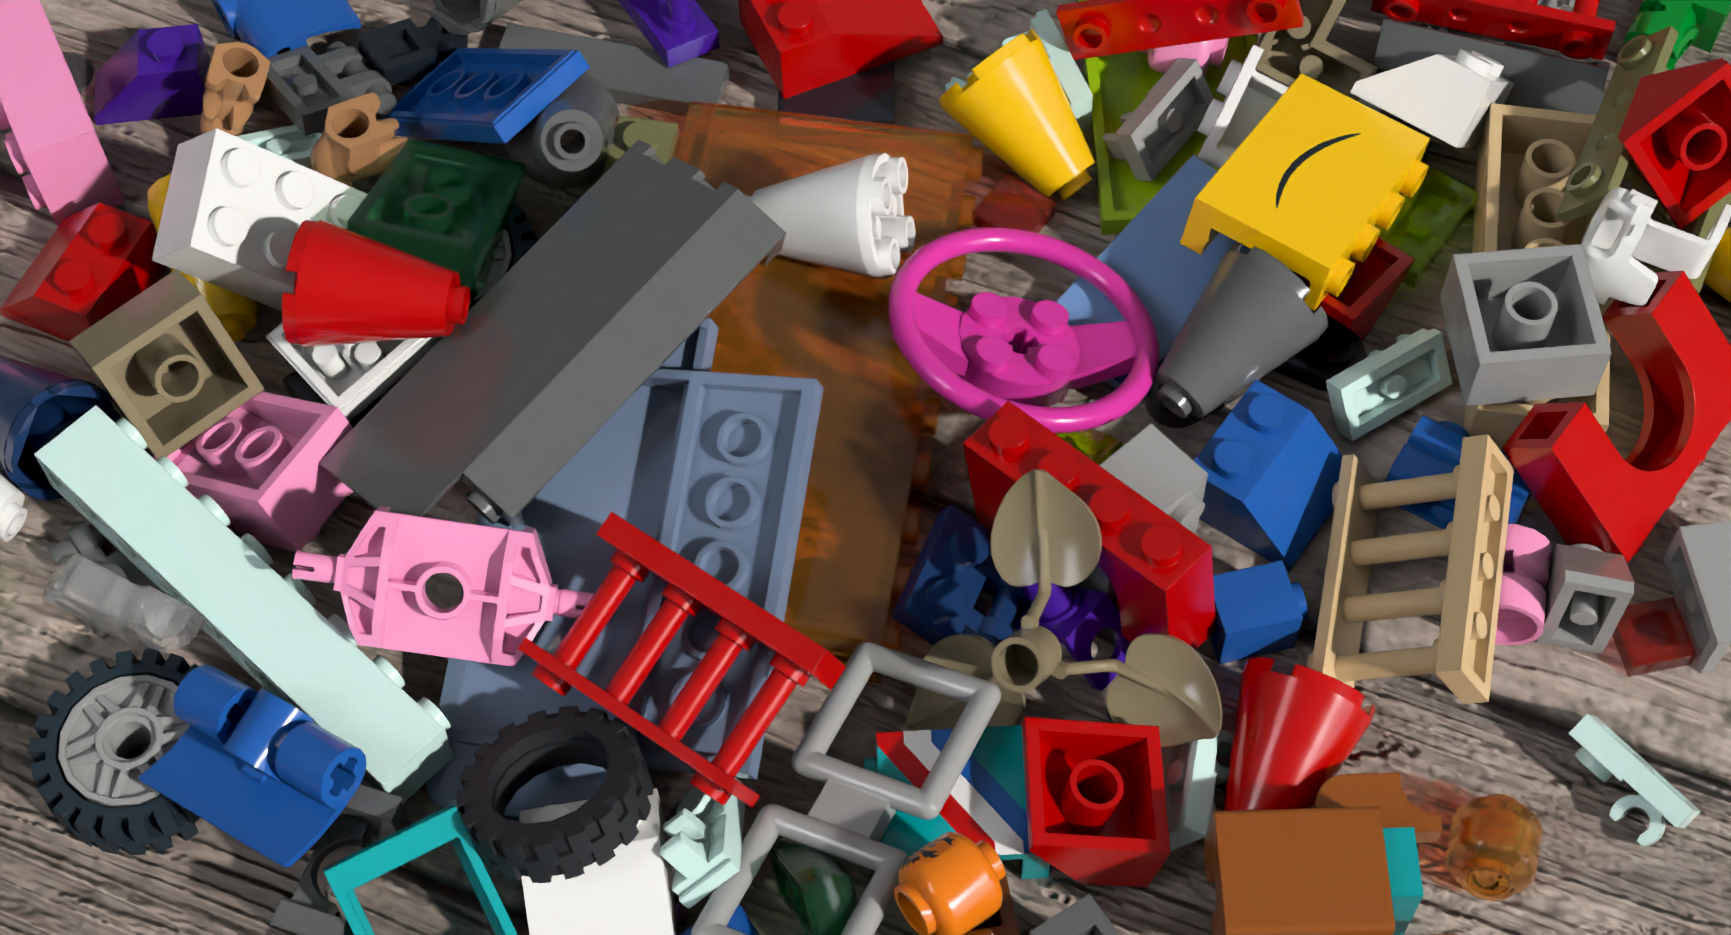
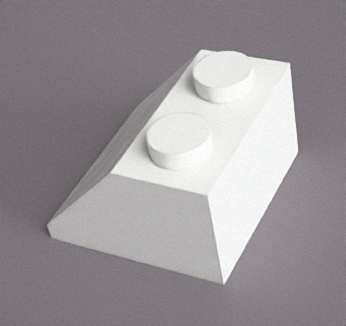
[1350,49,1514,148]
[519,788,676,935]

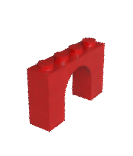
[1502,270,1731,563]
[963,401,1216,650]

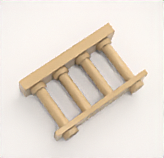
[1307,434,1514,704]

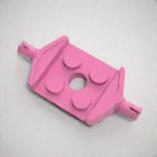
[292,506,594,667]

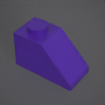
[94,24,210,125]

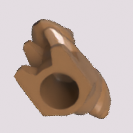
[199,42,271,136]
[309,92,415,193]

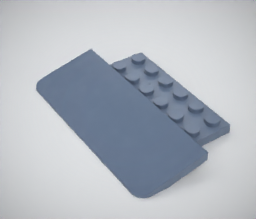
[425,318,824,821]

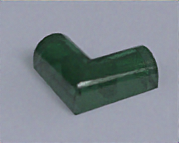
[768,835,858,935]

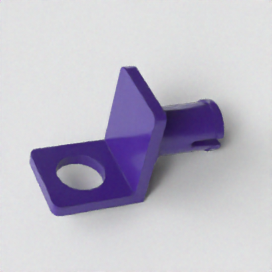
[1012,583,1131,691]

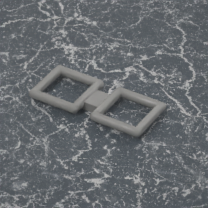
[691,642,1001,935]

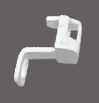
[1580,187,1731,306]

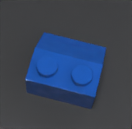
[1194,380,1342,572]

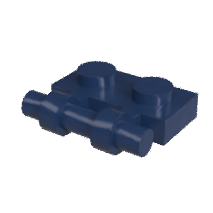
[891,504,1029,647]

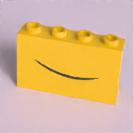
[1180,73,1430,312]

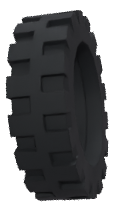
[456,706,653,883]

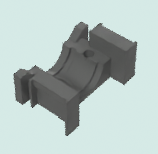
[270,784,413,935]

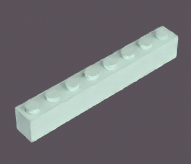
[34,405,455,804]

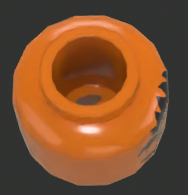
[894,832,1006,935]

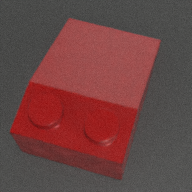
[738,0,943,99]

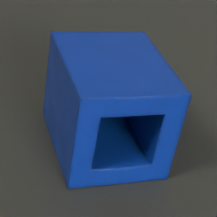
[1209,560,1308,664]

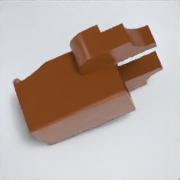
[1204,772,1457,935]

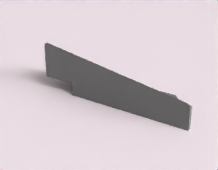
[1374,19,1610,115]

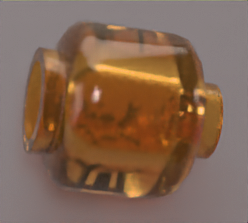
[1446,794,1543,901]

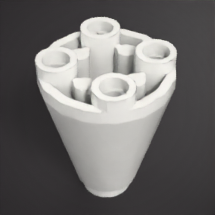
[747,153,916,279]

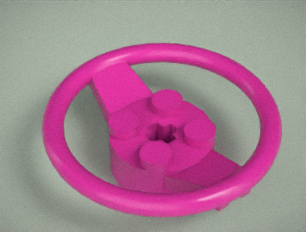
[888,227,1160,433]

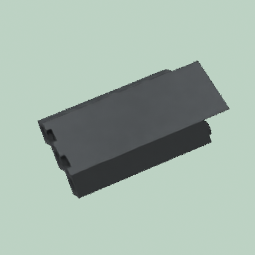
[319,139,786,528]

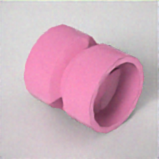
[1495,524,1552,646]

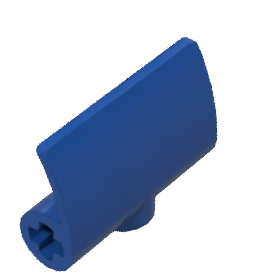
[212,0,362,58]
[138,665,367,867]

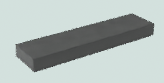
[498,23,730,120]

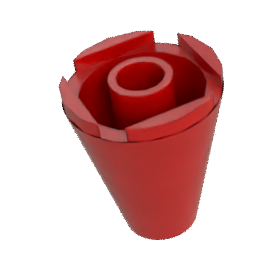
[282,220,470,347]
[1223,657,1376,811]

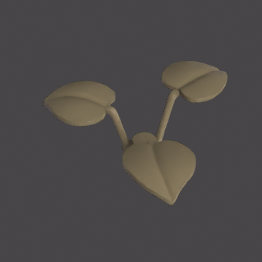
[905,469,1222,747]

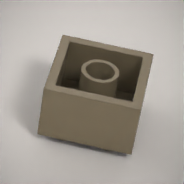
[69,269,264,459]

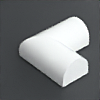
[265,322,441,422]

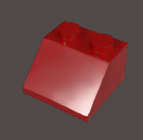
[0,202,168,342]
[1022,717,1171,888]

